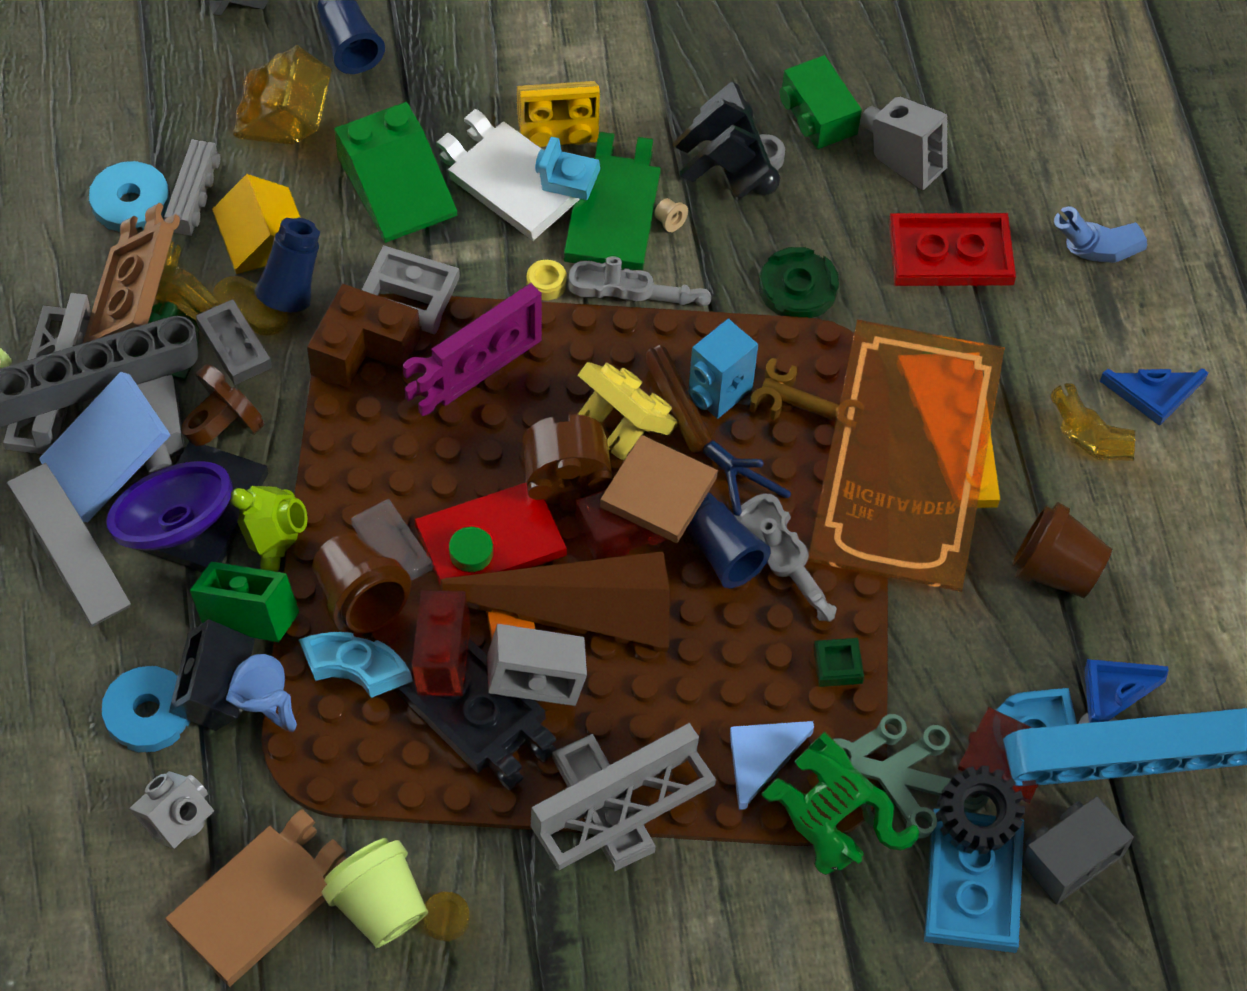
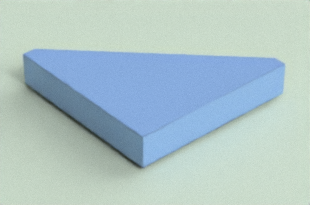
[730,721,814,810]

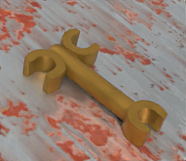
[750,358,864,436]

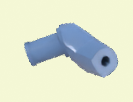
[1054,206,1147,263]

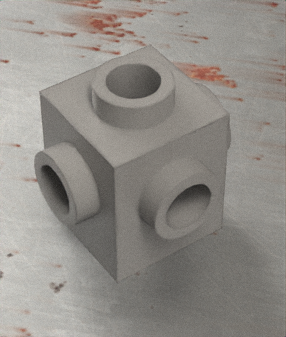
[129,771,214,849]

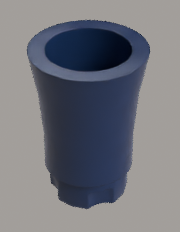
[317,0,385,74]
[255,217,320,312]
[686,492,771,588]

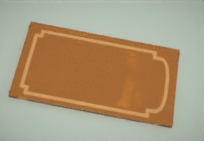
[808,319,1005,592]

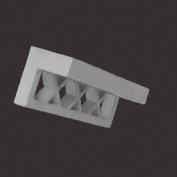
[3,293,91,454]
[530,723,716,870]

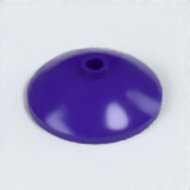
[107,461,233,551]

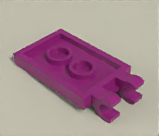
[403,283,542,416]

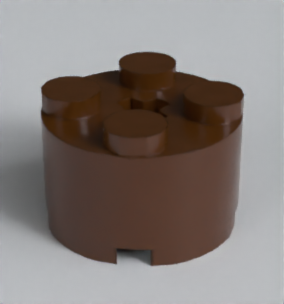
[522,414,613,511]

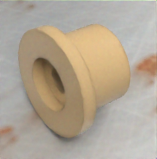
[654,198,688,232]

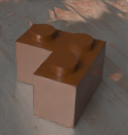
[307,283,420,388]

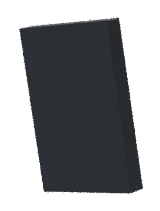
[140,441,268,572]

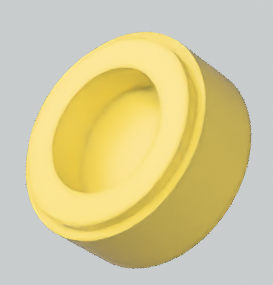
[526,260,567,301]

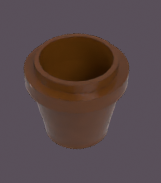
[1012,502,1112,599]
[312,533,411,634]

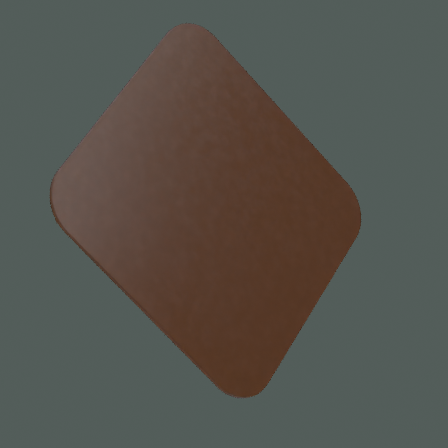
[262,293,888,846]

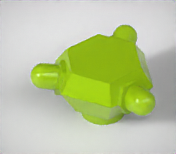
[230,486,308,572]

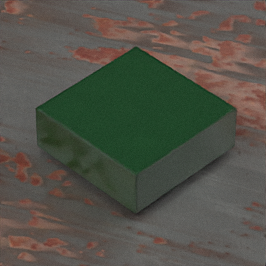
[813,638,864,687]

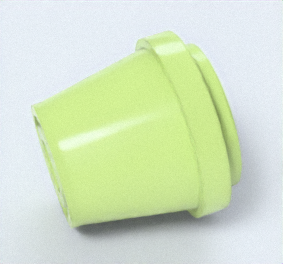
[322,838,429,948]

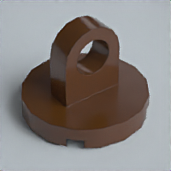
[181,364,265,446]

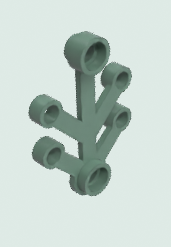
[833,714,989,838]

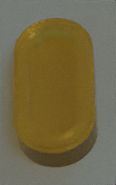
[213,276,289,336]

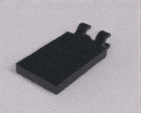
[392,626,557,790]

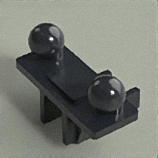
[673,82,780,198]

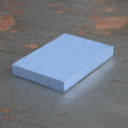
[39,372,171,522]

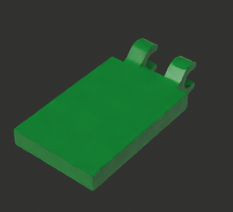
[564,131,661,270]

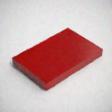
[888,213,1016,286]
[415,482,567,585]

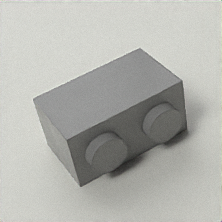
[487,624,587,706]

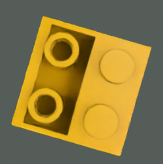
[517,81,600,147]

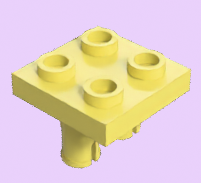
[578,362,680,460]

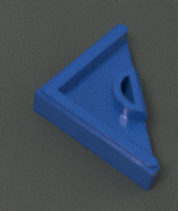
[1100,368,1209,426]
[1085,659,1169,723]

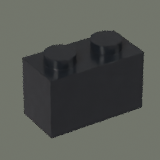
[169,619,255,731]

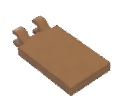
[82,203,180,344]
[165,809,346,987]

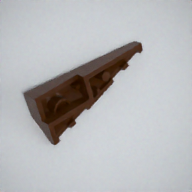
[440,551,670,652]

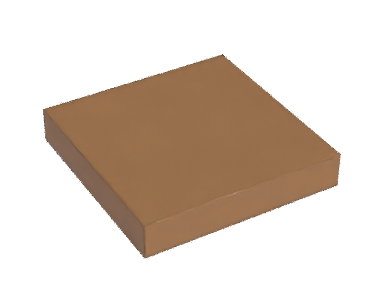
[600,435,718,543]

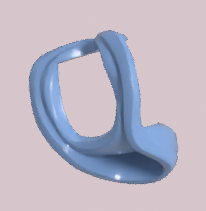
[226,654,297,732]

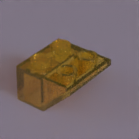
[233,45,332,145]

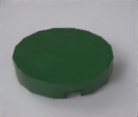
[759,247,839,318]

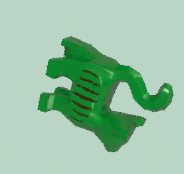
[761,731,919,875]

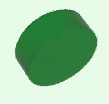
[449,527,493,572]

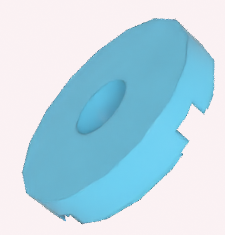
[89,161,170,232]

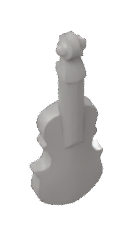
[568,256,711,306]
[734,494,837,622]

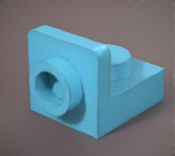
[535,137,600,200]

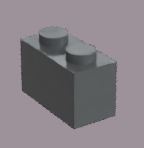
[1022,796,1134,904]

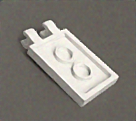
[436,109,580,241]

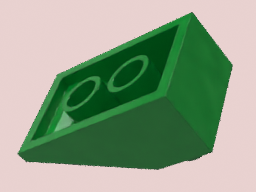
[334,101,458,243]

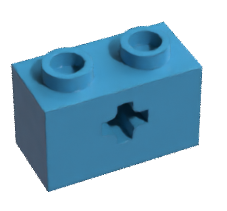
[688,319,758,419]

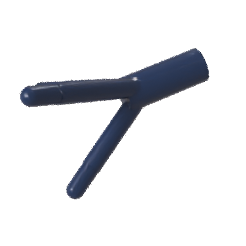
[703,440,791,516]

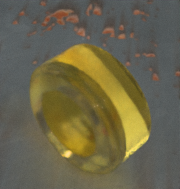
[423,892,470,941]

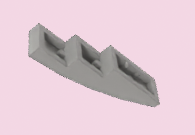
[7,463,131,627]

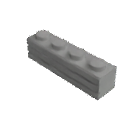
[164,139,220,236]

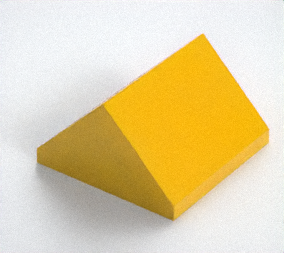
[212,174,301,274]

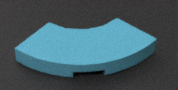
[299,632,413,698]

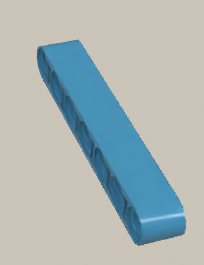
[1003,708,1247,787]

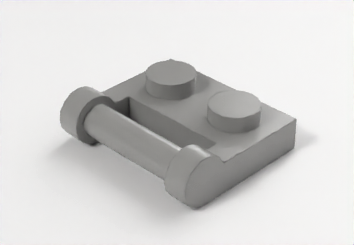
[362,245,460,334]

